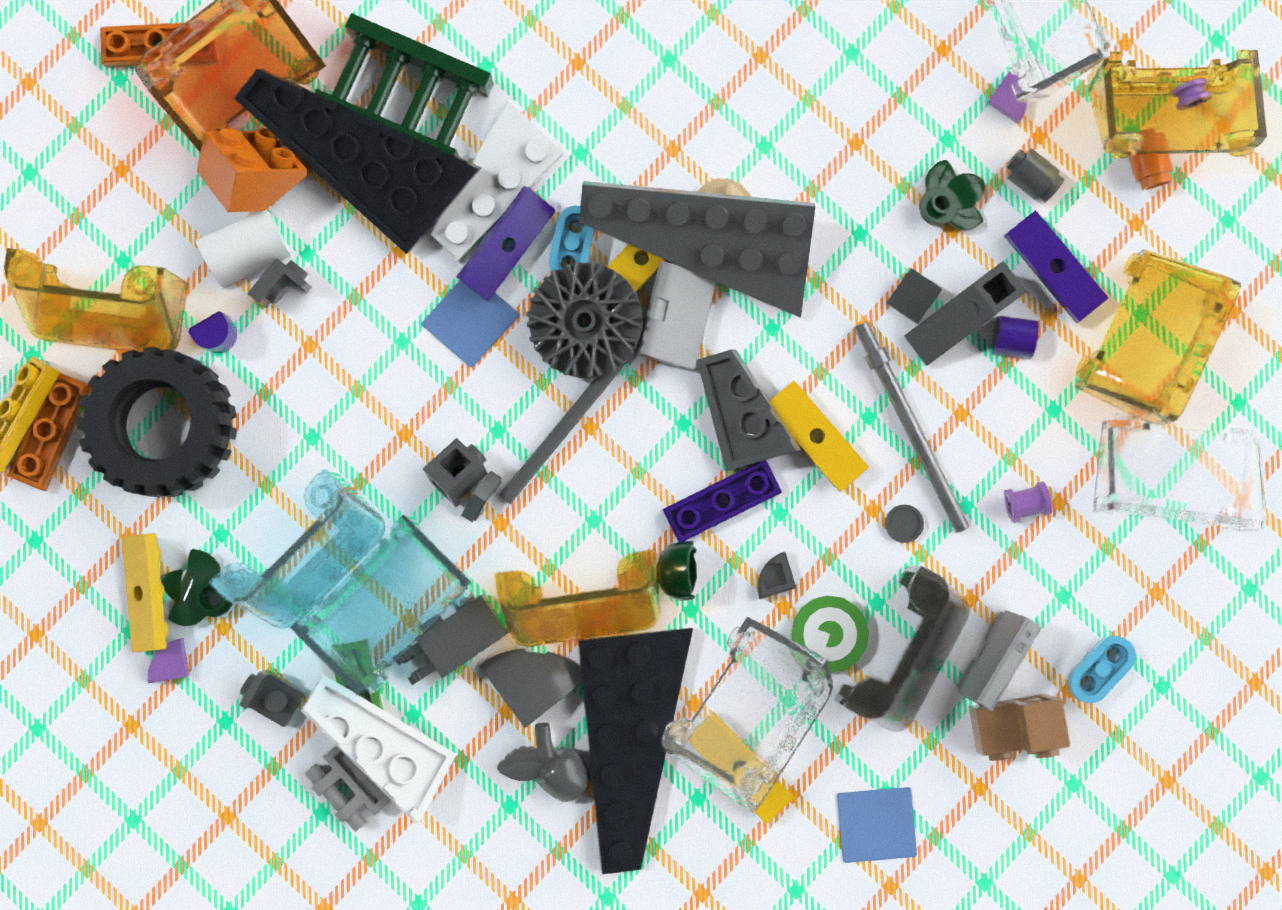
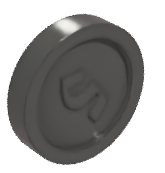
[885,504,924,543]

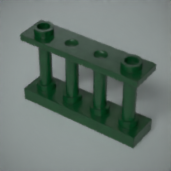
[315,13,494,157]

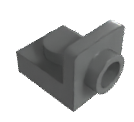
[247,258,312,308]
[239,670,306,728]

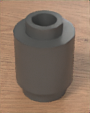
[1006,148,1065,203]

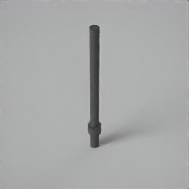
[499,318,646,504]

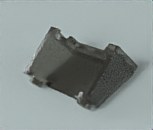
[834,565,970,732]

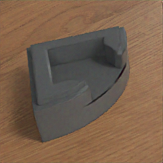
[461,471,502,523]
[757,551,796,599]

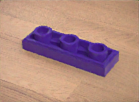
[456,186,556,301]
[1004,210,1109,324]
[662,460,782,542]

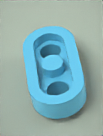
[549,206,595,272]
[1067,636,1136,703]

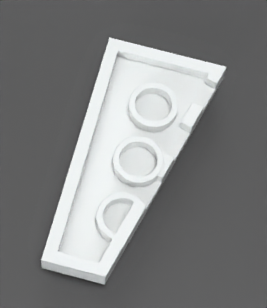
[431,100,564,263]
[301,675,457,824]

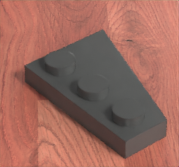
[697,349,801,471]

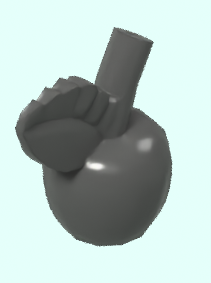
[497,722,590,803]

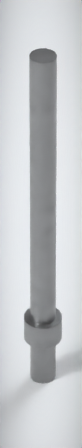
[854,321,970,533]

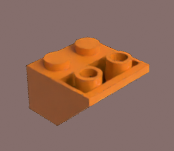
[197,128,307,213]

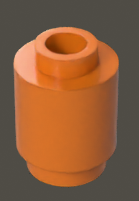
[1126,131,1174,190]

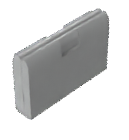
[637,261,716,370]
[957,610,1042,711]

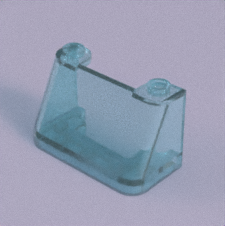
[209,468,386,629]
[290,514,473,696]

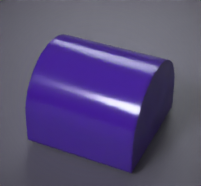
[188,311,237,353]
[992,316,1039,359]

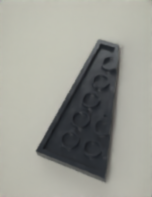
[234,68,482,254]
[577,627,693,875]

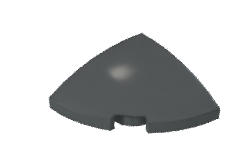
[479,648,582,728]

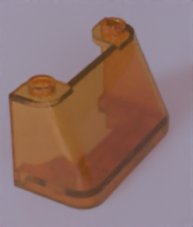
[134,0,326,152]

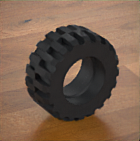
[76,347,237,498]

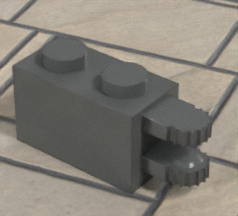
[394,593,510,686]

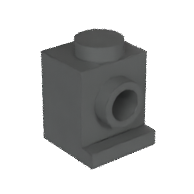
[423,438,488,508]

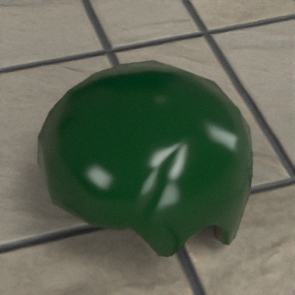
[656,541,697,601]

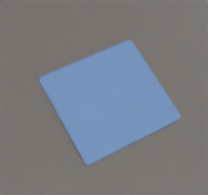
[422,280,519,368]
[837,787,917,863]

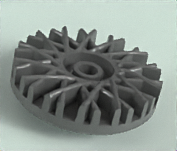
[526,262,643,378]

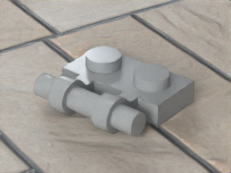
[304,745,391,832]

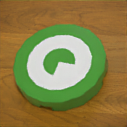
[791,595,869,673]

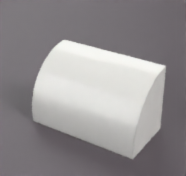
[195,209,292,288]

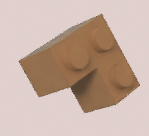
[968,694,1071,761]

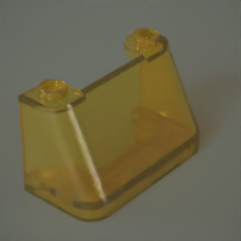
[1087,49,1267,159]
[4,248,188,352]
[1074,249,1242,427]
[494,550,661,647]

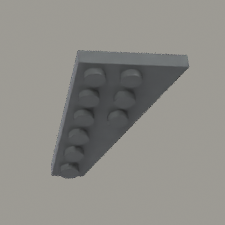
[579,181,816,318]

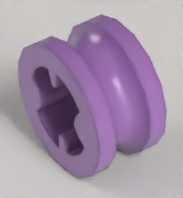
[1171,78,1212,110]

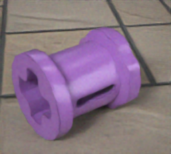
[1004,481,1052,523]

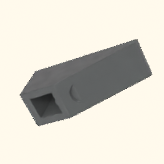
[904,261,1027,366]

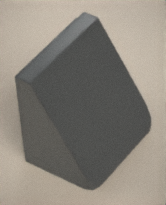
[886,268,942,324]

